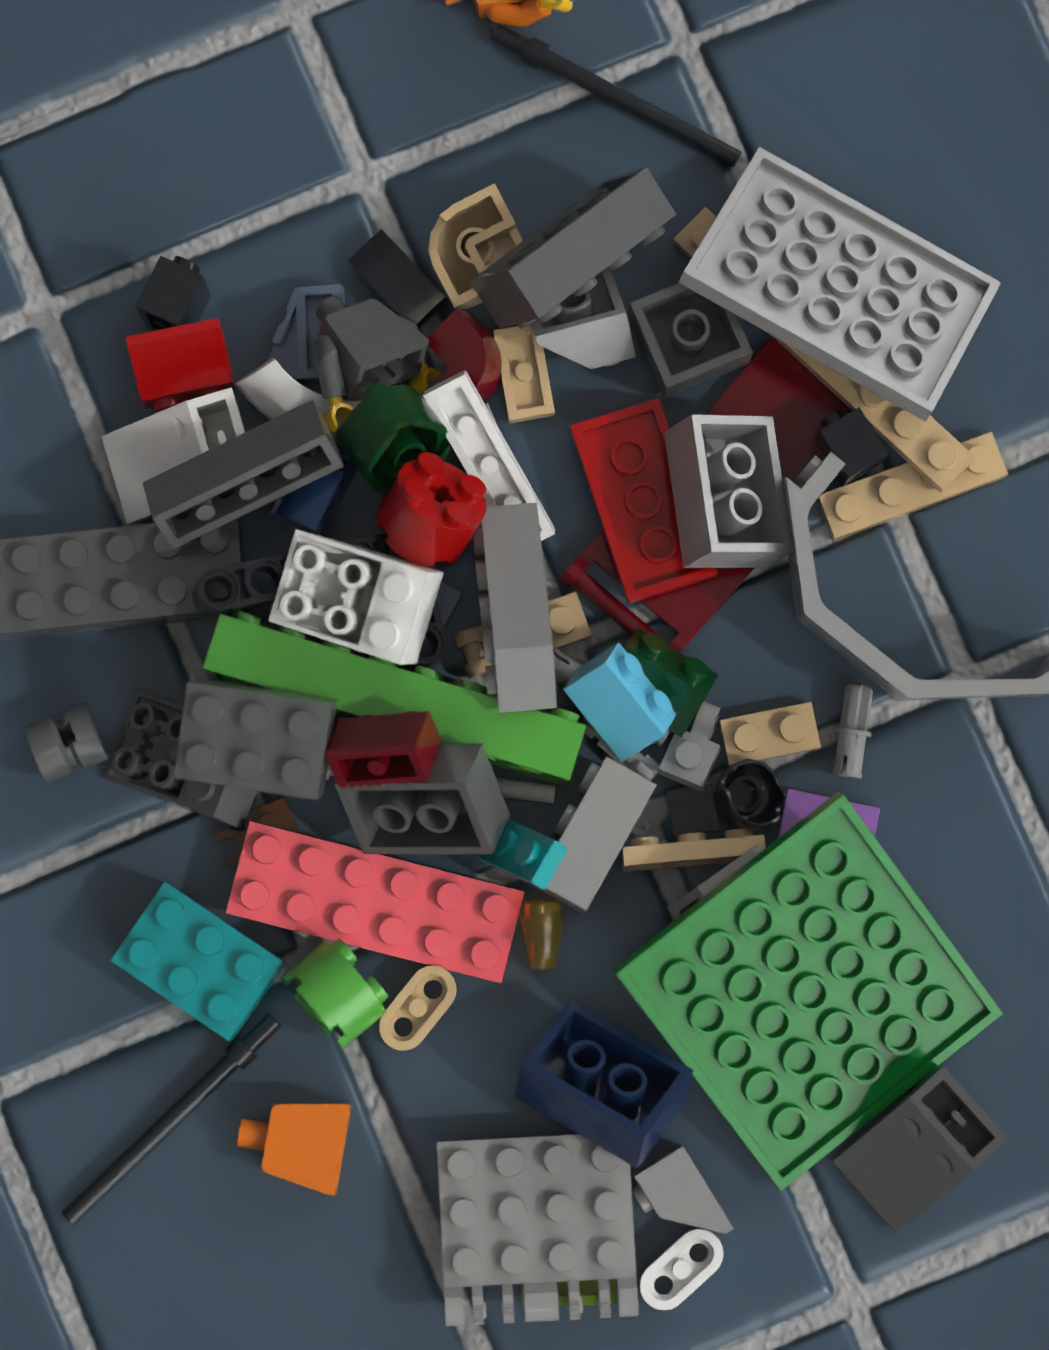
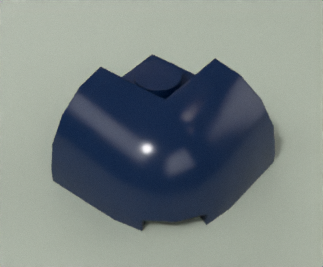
[267,447,358,535]

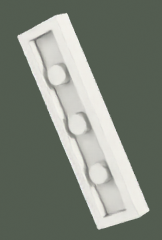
[423,370,555,541]

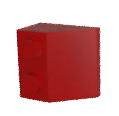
[126,318,237,413]

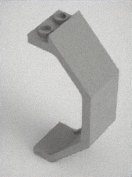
[783,452,1049,701]

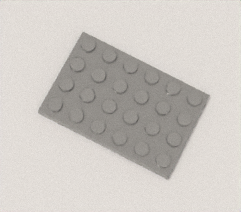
[678,147,1001,422]

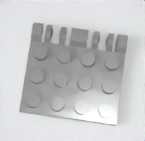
[437,1134,639,1327]

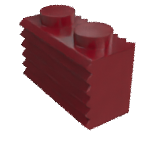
[326,711,441,789]

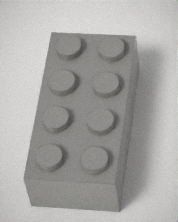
[473,503,557,713]

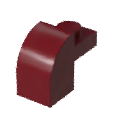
[420,308,502,403]

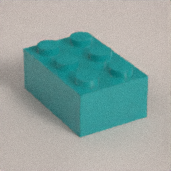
[110,881,286,1042]

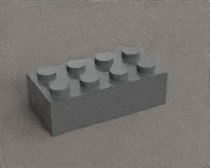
[469,167,677,329]

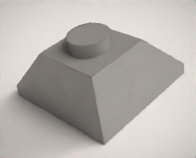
[531,268,636,369]

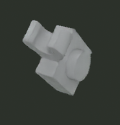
[659,701,721,792]

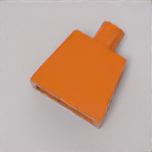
[237,1103,352,1196]

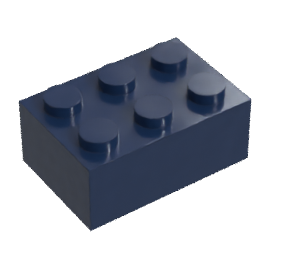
[515,1000,694,1169]

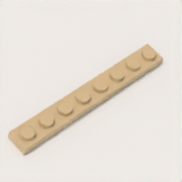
[673,207,975,493]

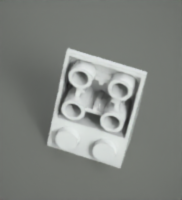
[101,387,246,525]
[269,529,444,665]

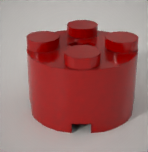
[376,452,487,567]

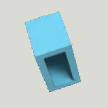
[563,642,677,762]

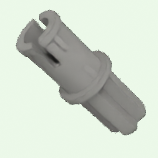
[831,684,873,779]

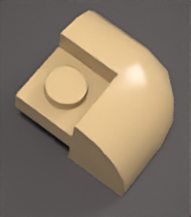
[428,183,523,310]

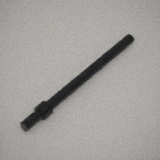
[491,24,742,168]
[61,1013,282,1226]

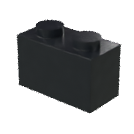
[135,255,211,331]

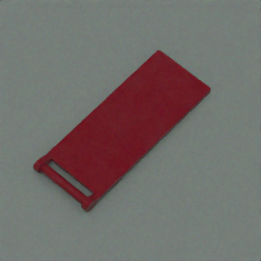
[559,337,852,652]

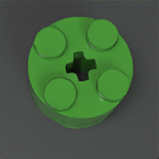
[281,939,388,1050]

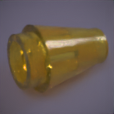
[519,899,566,969]

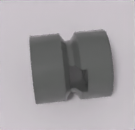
[25,702,109,783]

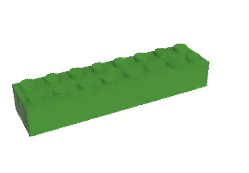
[203,611,586,788]

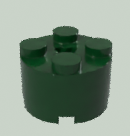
[336,383,450,494]

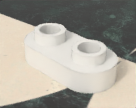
[639,1228,723,1310]

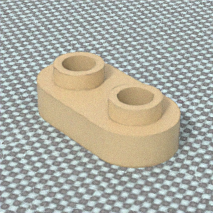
[379,966,457,1051]

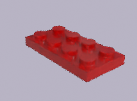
[570,398,718,605]

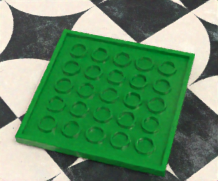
[612,791,1003,1191]

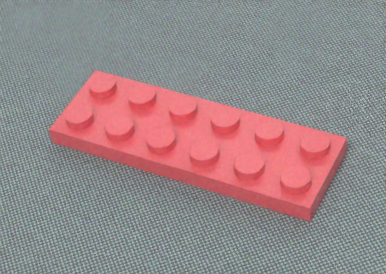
[226,821,524,984]

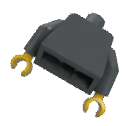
[314,296,441,433]

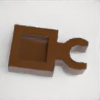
[214,797,300,865]

